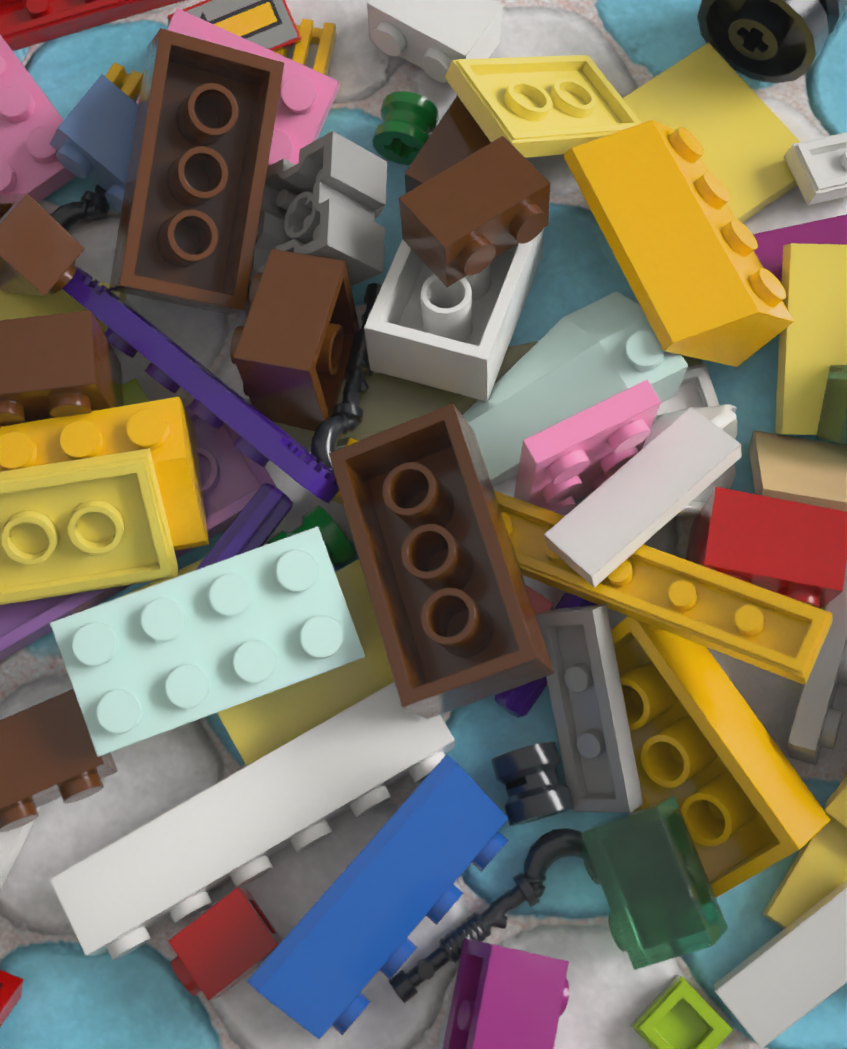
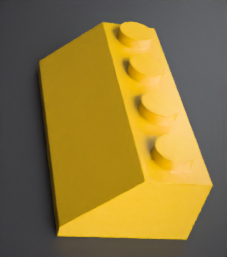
[563,120,794,367]
[0,397,209,551]
[547,616,831,908]

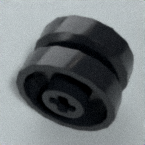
[697,0,847,84]

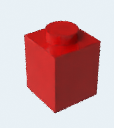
[168,887,283,1001]

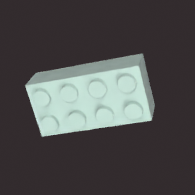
[50,526,366,757]

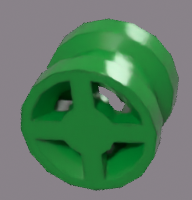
[372,91,439,165]

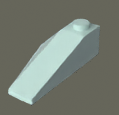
[462,291,688,487]

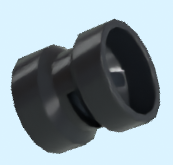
[491,742,574,826]

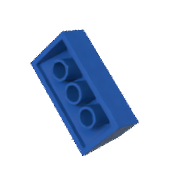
[247,754,509,1039]

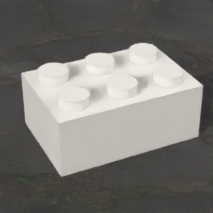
[364,228,544,402]

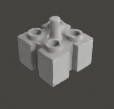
[248,131,387,287]

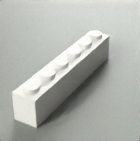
[49,681,455,961]

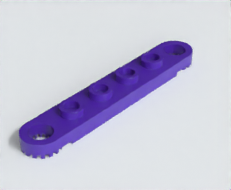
[62,265,339,504]

